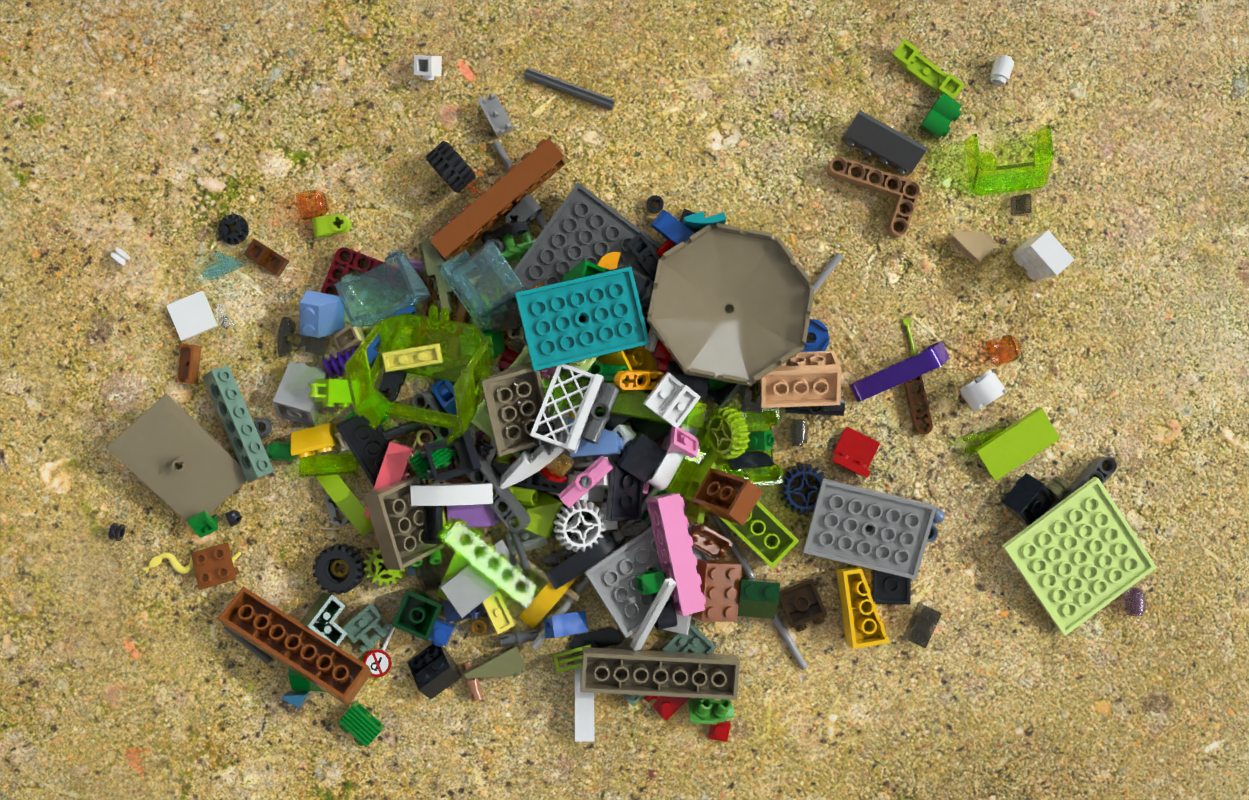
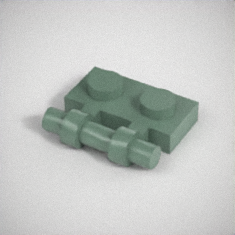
[342,603,393,653]

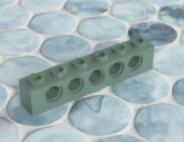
[202,365,274,483]

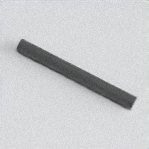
[505,504,531,571]

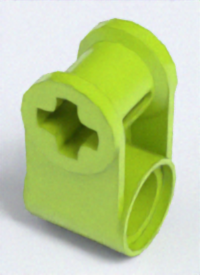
[311,214,351,238]

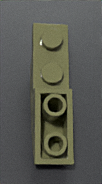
[418,237,457,314]

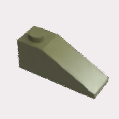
[463,645,526,678]

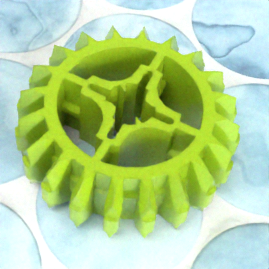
[705,406,750,459]

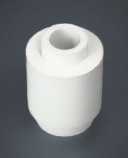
[990,55,1014,86]

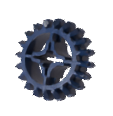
[778,464,828,516]

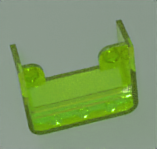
[965,125,1054,196]

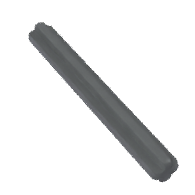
[524,68,615,110]

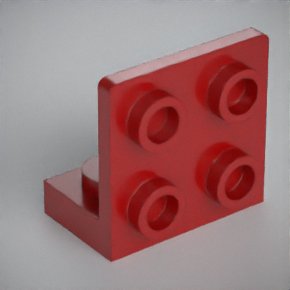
[829,427,880,478]

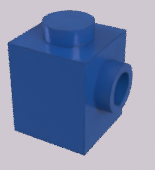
[429,617,456,647]

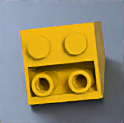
[291,423,338,458]

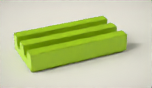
[553,645,591,673]

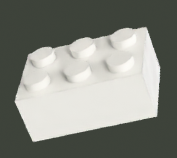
[1012,230,1075,282]

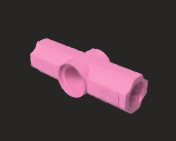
[558,455,613,508]

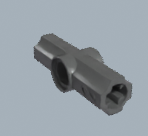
[581,383,620,444]

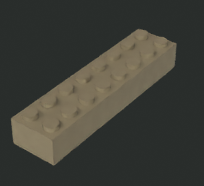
[580,647,740,700]

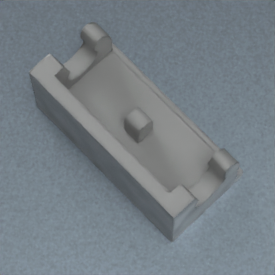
[477,93,514,138]

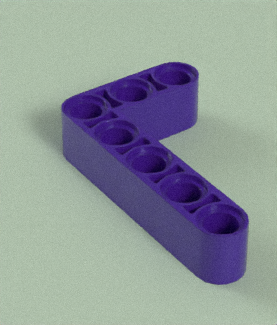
[849,341,950,402]

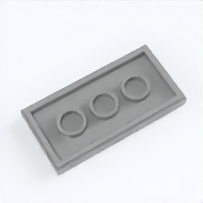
[439,539,522,618]

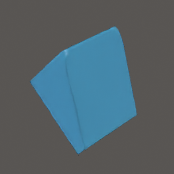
[282,691,310,708]

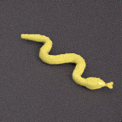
[143,548,241,574]

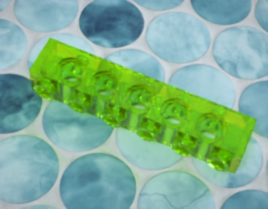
[436,518,540,608]

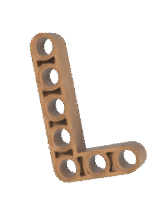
[827,157,920,238]

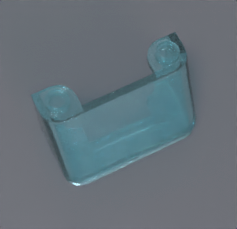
[335,250,431,327]

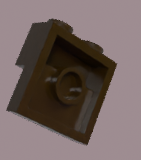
[779,579,827,632]

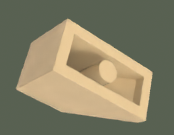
[947,232,996,264]

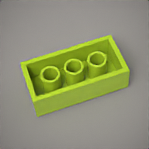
[719,501,799,569]

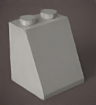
[273,361,329,427]

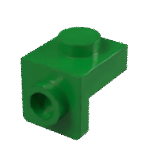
[745,430,774,451]

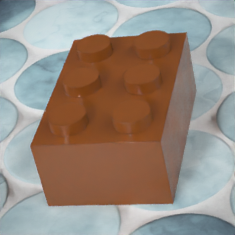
[691,468,762,526]
[692,559,742,622]

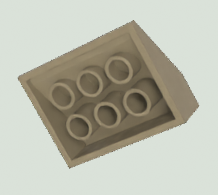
[481,362,551,457]
[364,476,445,570]

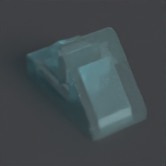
[202,250,246,281]

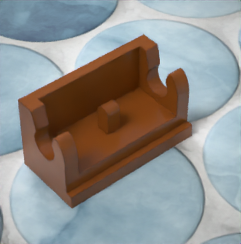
[175,344,201,384]
[689,525,733,560]

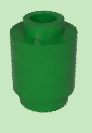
[267,442,297,462]

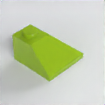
[517,490,563,538]

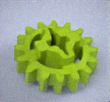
[364,547,407,587]

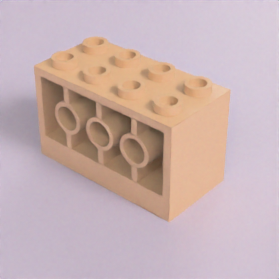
[757,351,842,408]

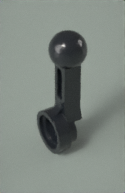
[481,221,529,246]

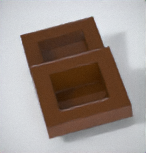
[244,239,289,277]

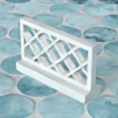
[530,364,604,454]

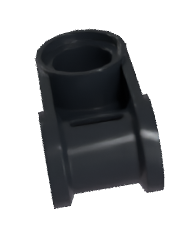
[378,370,407,403]
[651,592,677,630]

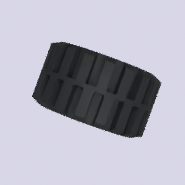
[426,141,476,193]
[313,544,366,595]

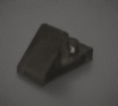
[491,299,523,333]

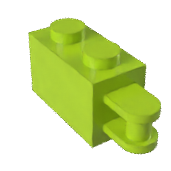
[308,379,358,407]

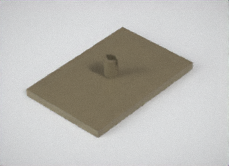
[106,393,247,522]

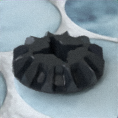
[217,214,249,245]

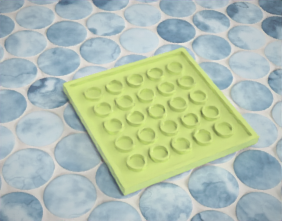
[1002,477,1157,636]

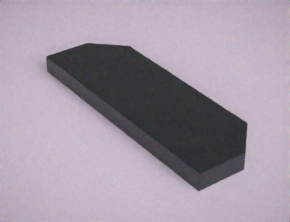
[727,451,775,470]
[569,627,621,655]

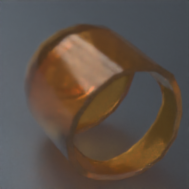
[296,189,329,220]
[986,335,1021,367]

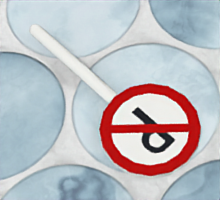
[363,627,395,678]

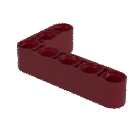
[321,247,428,297]

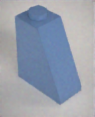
[568,417,623,458]

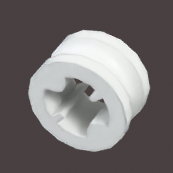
[110,247,131,265]

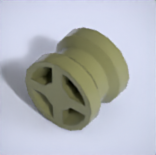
[1046,476,1071,500]

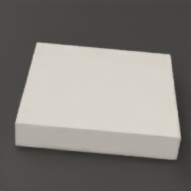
[166,291,219,341]

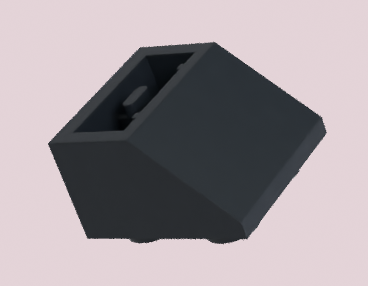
[407,644,462,699]

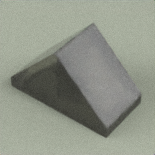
[416,555,442,592]

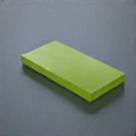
[975,407,1060,482]

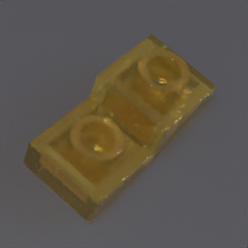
[544,453,574,478]

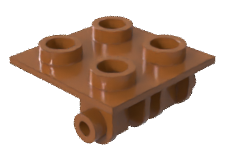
[191,542,239,590]

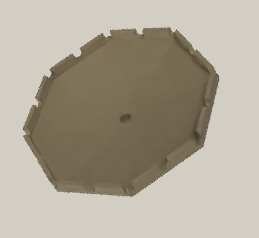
[647,223,815,386]

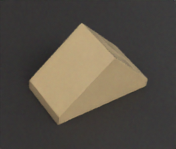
[332,322,367,354]

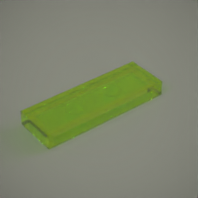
[298,454,358,477]

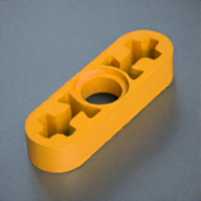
[614,370,665,390]

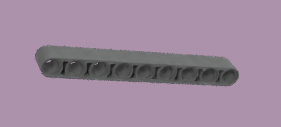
[412,392,531,532]

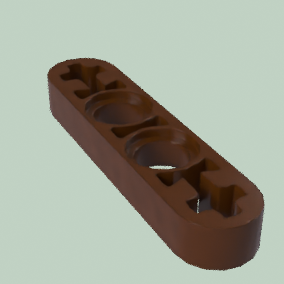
[904,375,933,434]

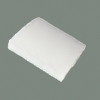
[643,372,701,429]

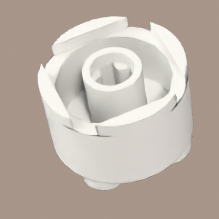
[960,370,1007,413]

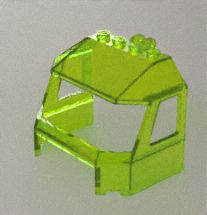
[344,305,491,445]

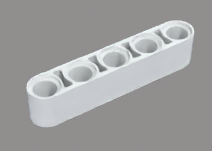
[647,403,707,491]

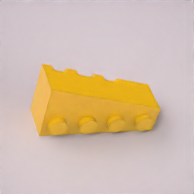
[836,566,891,649]

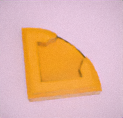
[597,252,621,270]

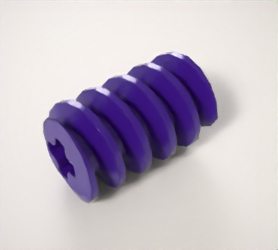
[322,345,366,379]

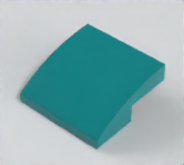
[682,211,726,229]

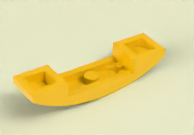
[519,575,579,629]

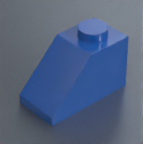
[430,376,471,421]

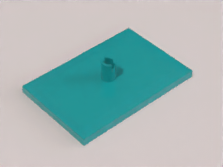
[515,266,650,371]

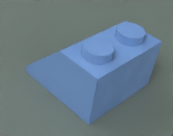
[299,290,345,338]

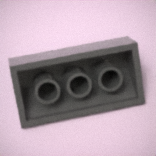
[841,110,928,176]

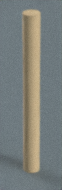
[515,554,581,602]

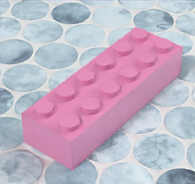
[646,493,706,616]

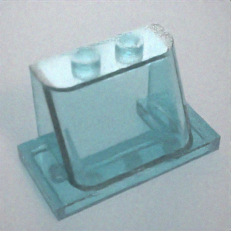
[437,241,526,332]

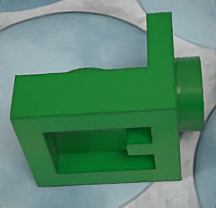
[188,511,218,538]

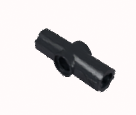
[785,399,845,416]

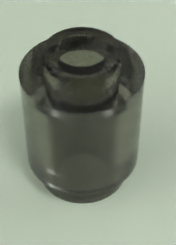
[788,419,809,447]

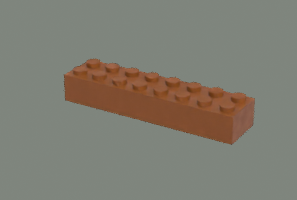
[430,138,568,261]
[218,586,372,706]

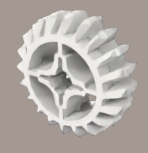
[553,499,606,552]

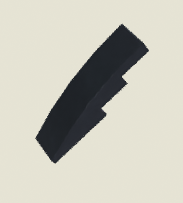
[492,461,568,493]

